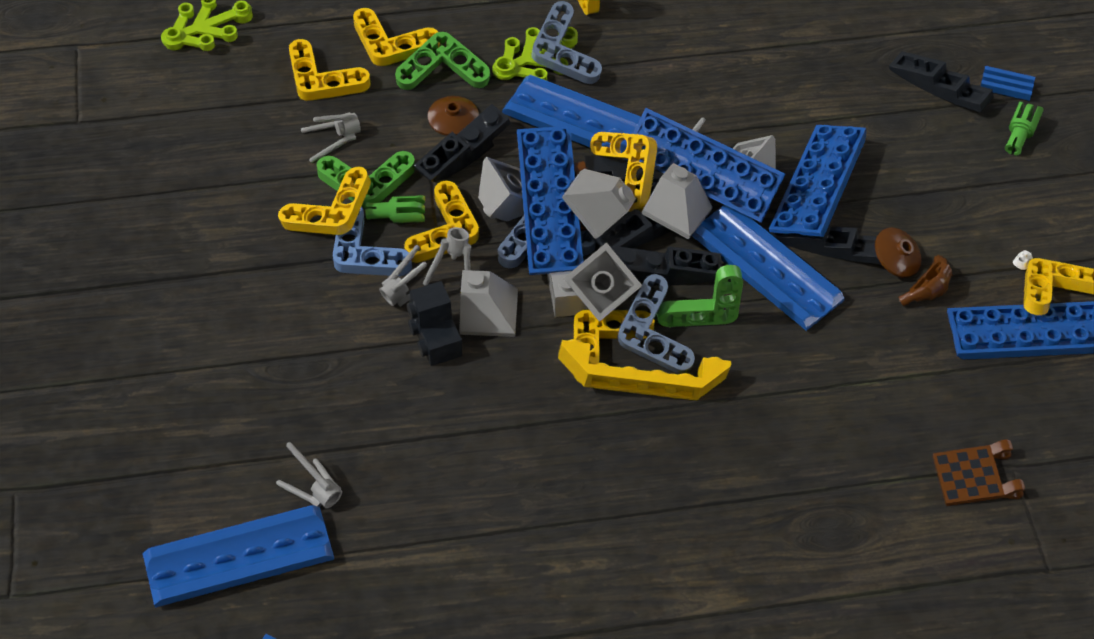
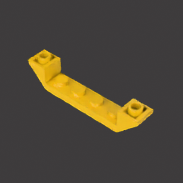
[558,339,731,401]

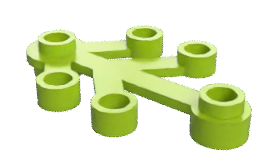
[161,0,253,51]
[492,27,578,81]

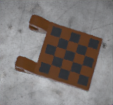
[932,439,1025,506]

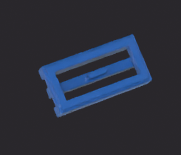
[980,66,1035,101]

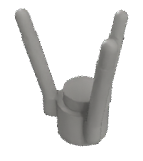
[301,112,361,163]
[423,227,471,286]
[379,245,427,307]
[276,442,342,508]

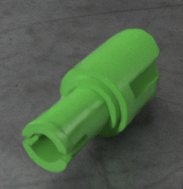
[1005,101,1044,155]
[365,195,425,223]

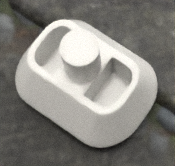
[1013,250,1033,270]

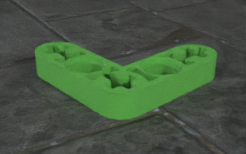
[395,32,490,90]
[317,151,415,209]
[657,265,743,327]

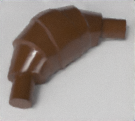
[898,255,952,306]

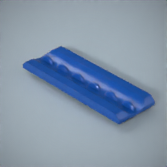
[502,75,641,160]
[625,108,785,223]
[769,125,867,237]
[517,126,583,275]
[691,205,844,331]
[947,301,1094,359]
[143,505,334,608]

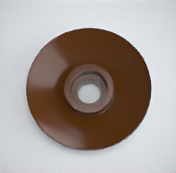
[428,96,479,136]
[875,227,921,278]

